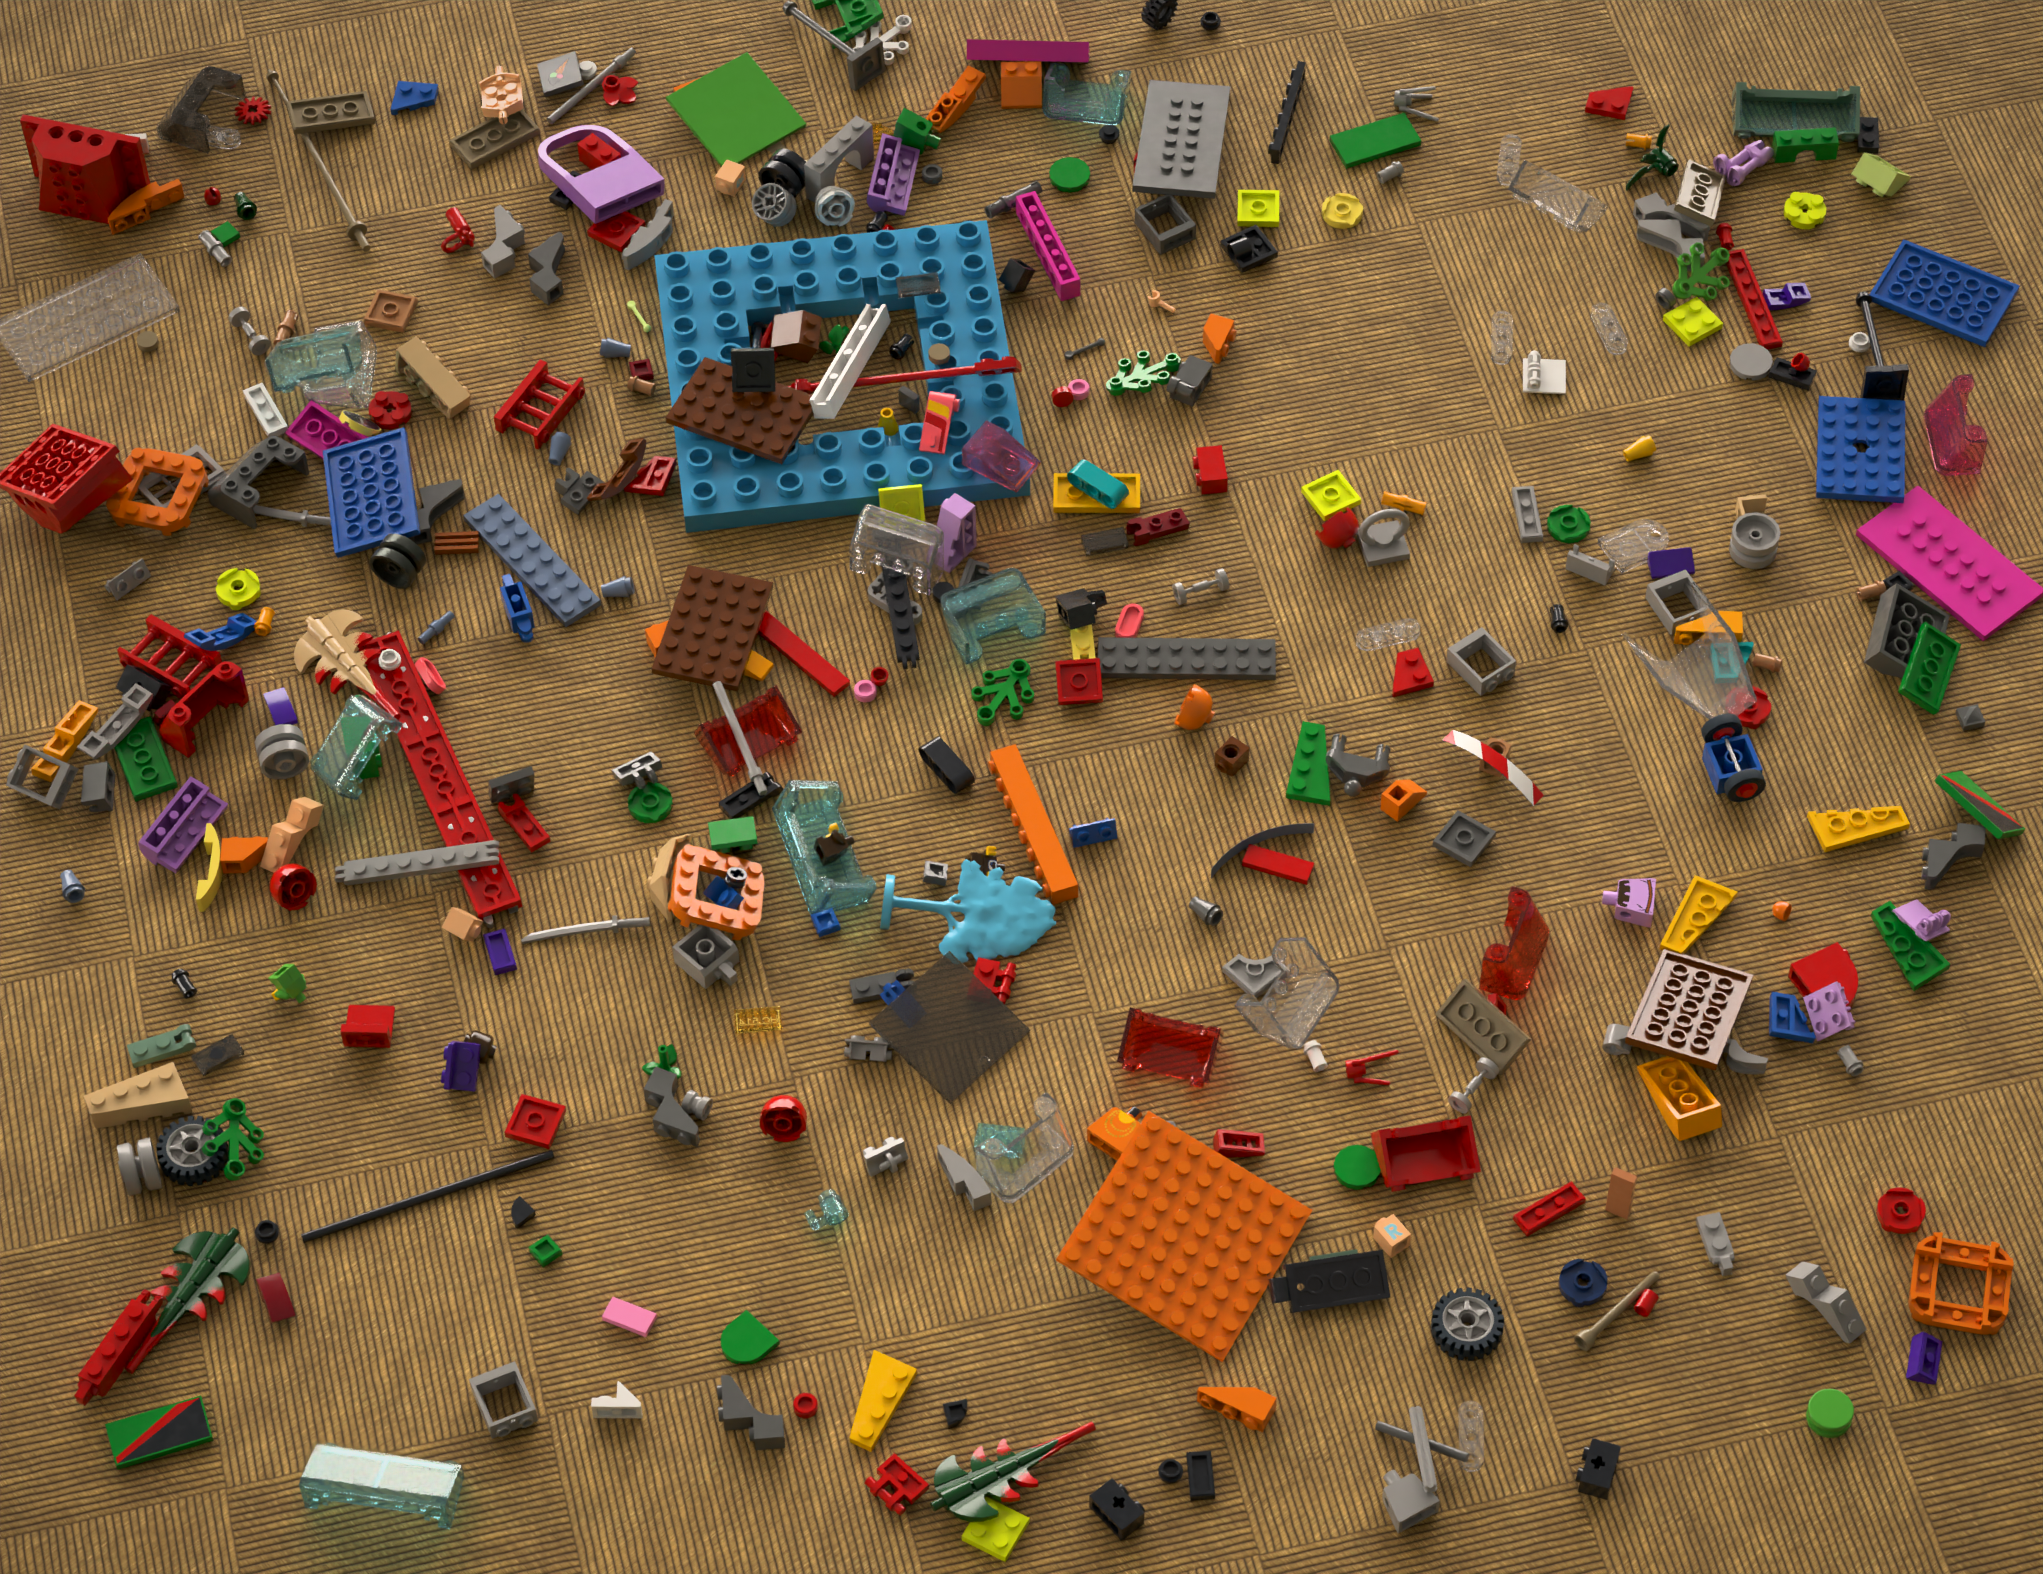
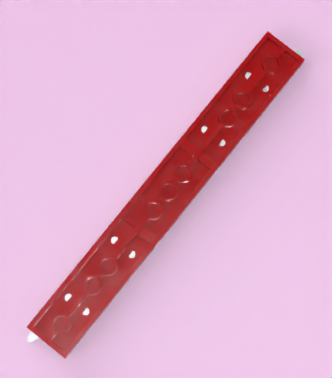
[358,630,522,928]

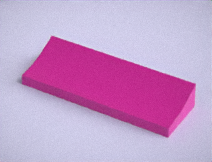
[967,39,1090,62]
[285,400,369,460]

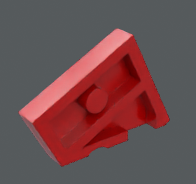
[1585,86,1634,120]
[624,456,677,496]

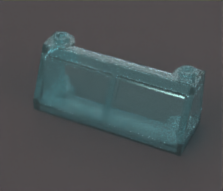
[772,780,877,916]
[299,1443,464,1529]

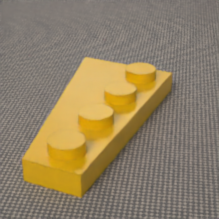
[1807,806,1910,852]
[1659,875,1738,954]
[849,1350,917,1452]

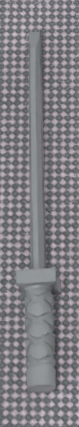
[253,505,331,527]
[521,915,650,944]

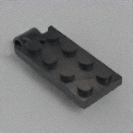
[1268,1249,1391,1313]

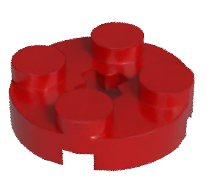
[368,391,412,430]
[1726,686,1772,729]
[1876,1187,1926,1234]

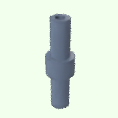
[417,611,455,645]

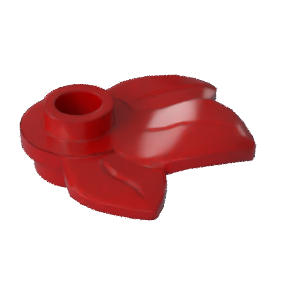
[602,75,638,106]

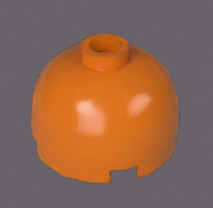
[1174,684,1215,730]

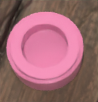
[1068,379,1089,400]
[854,680,877,702]

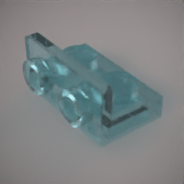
[974,1123,1025,1158]

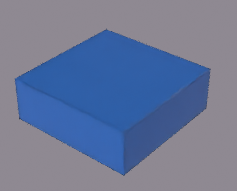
[811,908,841,937]

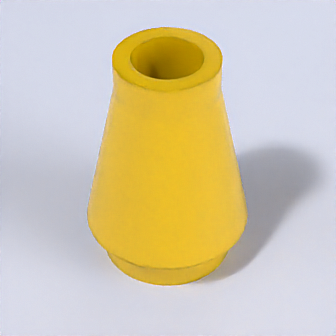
[877,408,898,436]
[1623,436,1656,462]

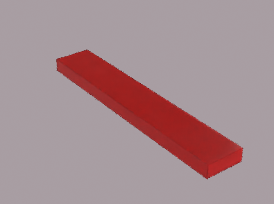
[1726,249,1783,350]
[758,611,850,697]

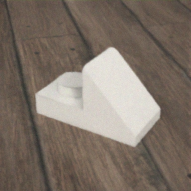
[591,1381,643,1418]

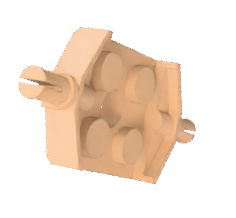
[479,66,523,124]

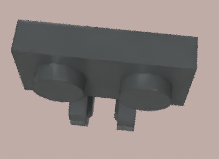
[612,751,663,790]

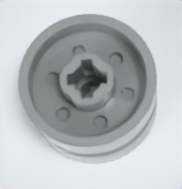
[752,183,797,227]

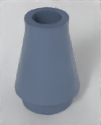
[600,337,631,358]
[548,432,572,465]
[601,576,635,598]
[60,870,85,903]

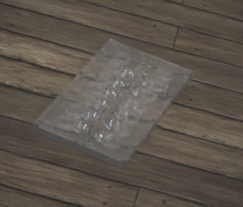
[0,253,180,382]

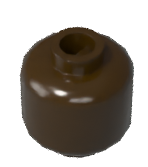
[464,1030,497,1064]

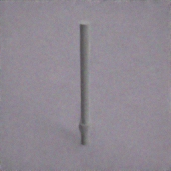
[547,47,636,124]
[713,681,768,795]

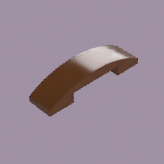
[586,438,646,501]

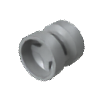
[681,1090,713,1121]

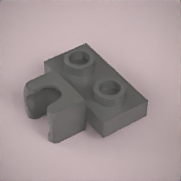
[554,468,604,515]

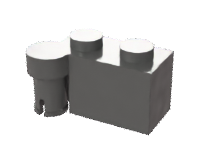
[1166,355,1213,407]

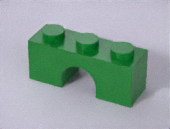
[1772,127,1839,163]

